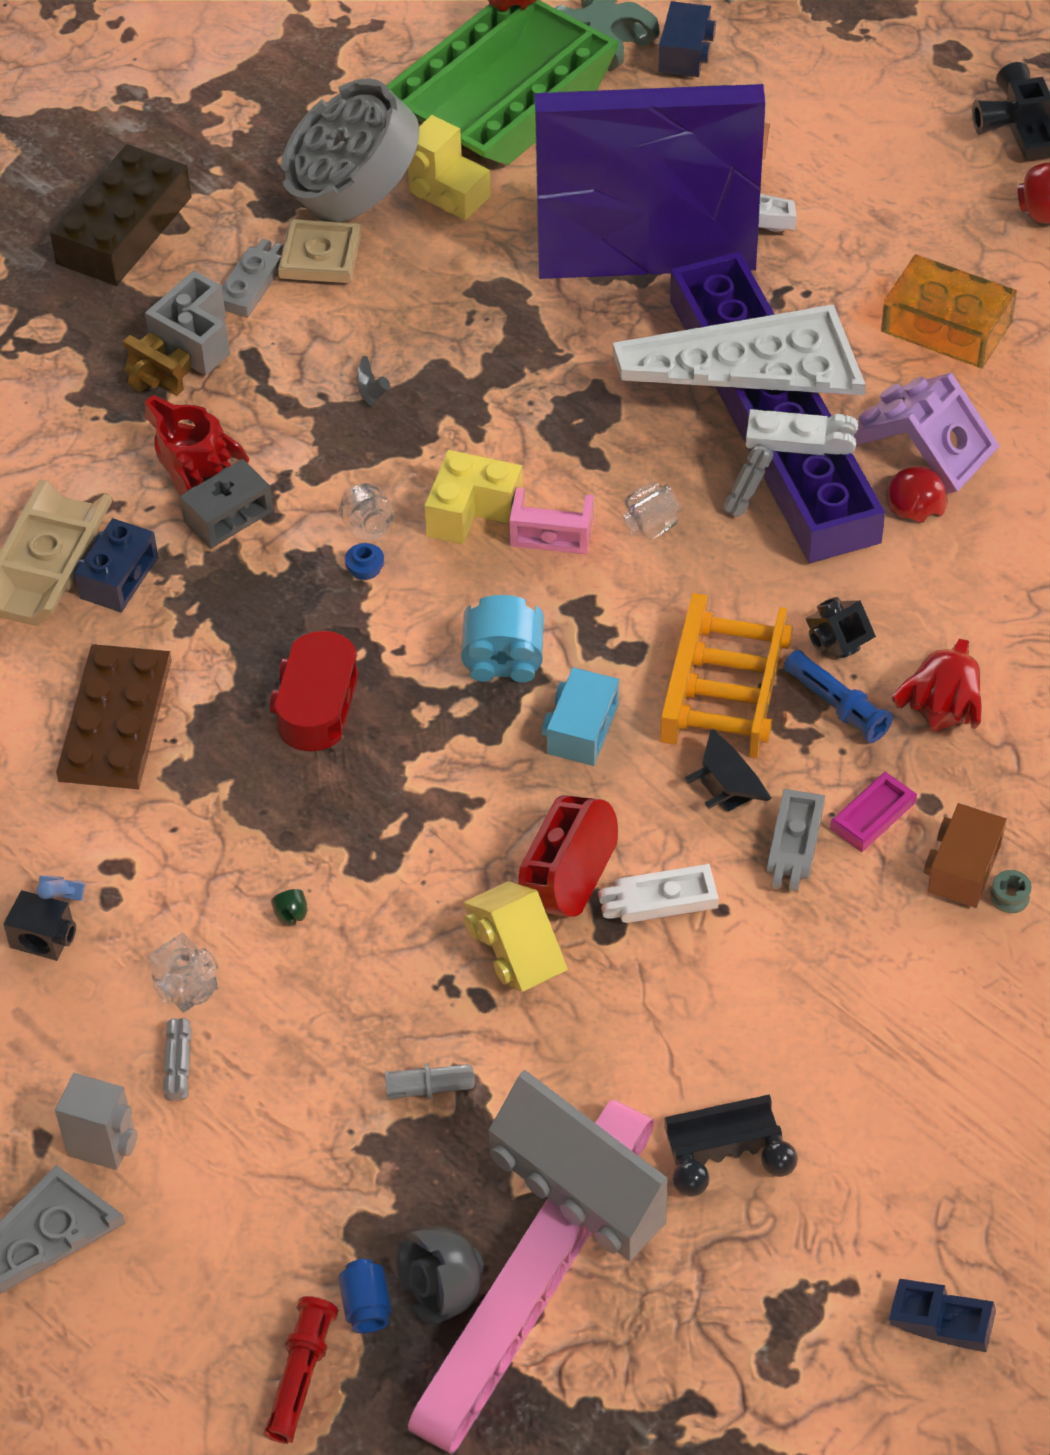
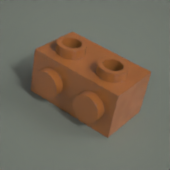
[924,803,1007,908]

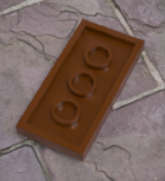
[56,644,172,789]

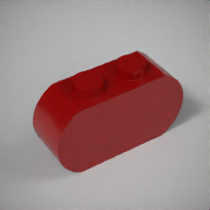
[270,631,359,752]
[518,795,618,917]

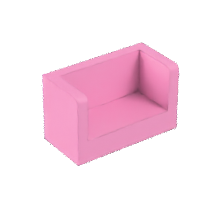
[509,487,594,554]

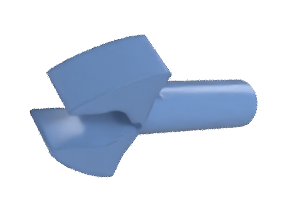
[37,875,85,901]

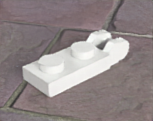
[746,409,858,455]

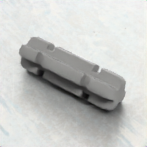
[723,444,773,517]
[163,1018,191,1101]

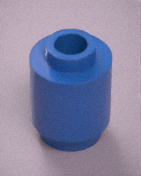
[338,1259,392,1334]

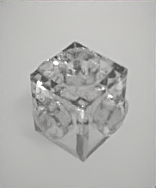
[147,932,218,1013]

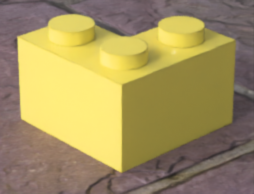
[408,115,491,220]
[424,450,523,545]
[463,881,568,992]

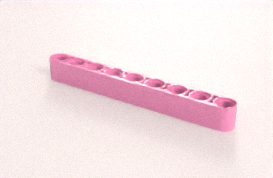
[408,1100,655,1454]

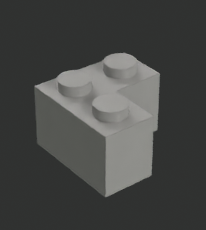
[145,270,230,376]

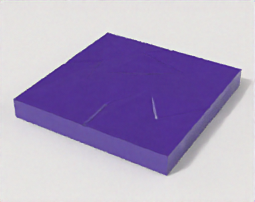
[535,84,766,279]

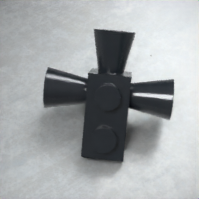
[972,62,1050,160]

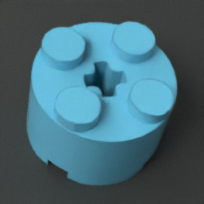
[461,595,544,682]

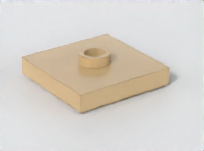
[278,219,362,283]

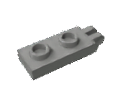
[222,239,284,318]
[767,789,825,892]

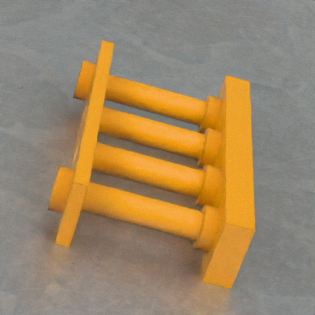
[660,593,793,758]

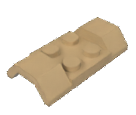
[0,479,112,626]

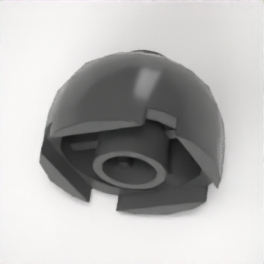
[396,1226,483,1325]

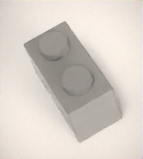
[55,1072,137,1171]

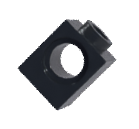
[3,890,76,961]

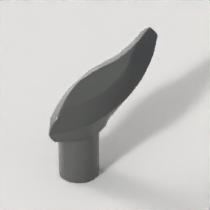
[357,356,390,407]

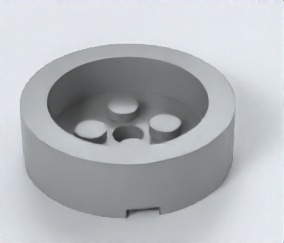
[281,78,419,222]

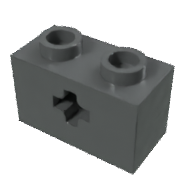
[180,459,273,549]

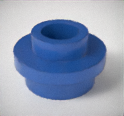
[345,543,384,580]

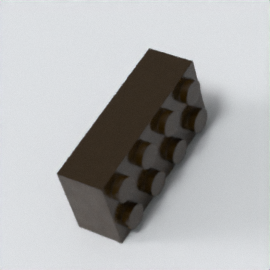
[50,144,192,286]

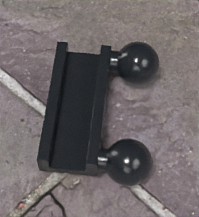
[664,1094,798,1197]

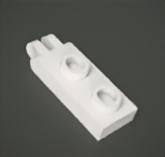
[598,864,719,923]

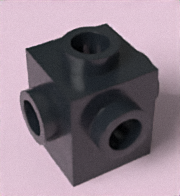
[805,597,876,658]

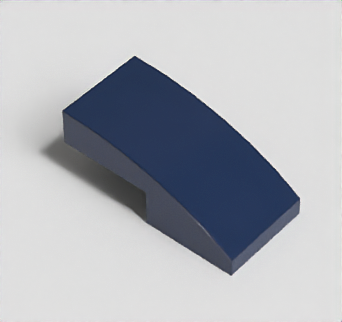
[889,1278,996,1352]

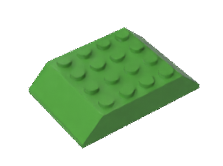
[386,0,618,165]

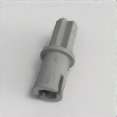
[385,1063,475,1100]

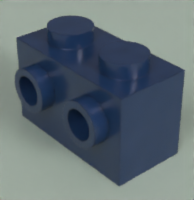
[658,1,716,77]
[74,518,158,613]

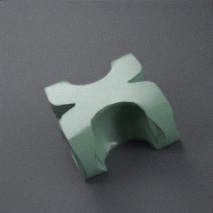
[554,0,660,71]

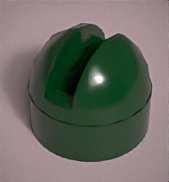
[271,889,308,925]

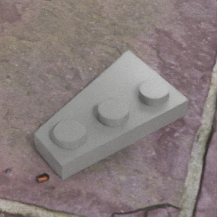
[0,1165,125,1294]

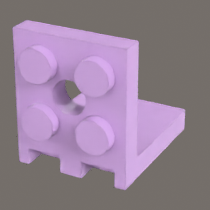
[851,372,1000,494]

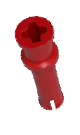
[263,1296,339,1444]

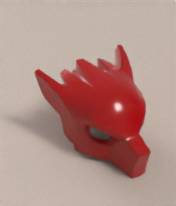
[145,395,250,496]
[892,638,982,732]

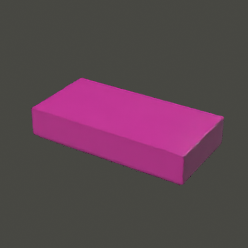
[830,771,917,852]

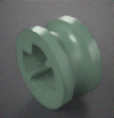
[991,870,1032,913]

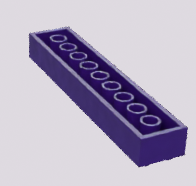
[670,252,885,563]

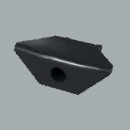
[685,729,772,812]

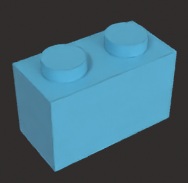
[542,667,619,766]

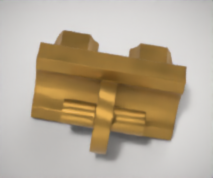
[123,332,192,396]

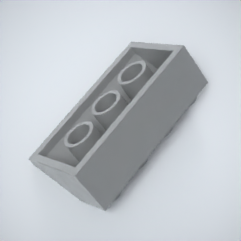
[489,1070,668,1262]

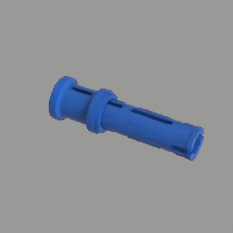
[783,650,893,743]

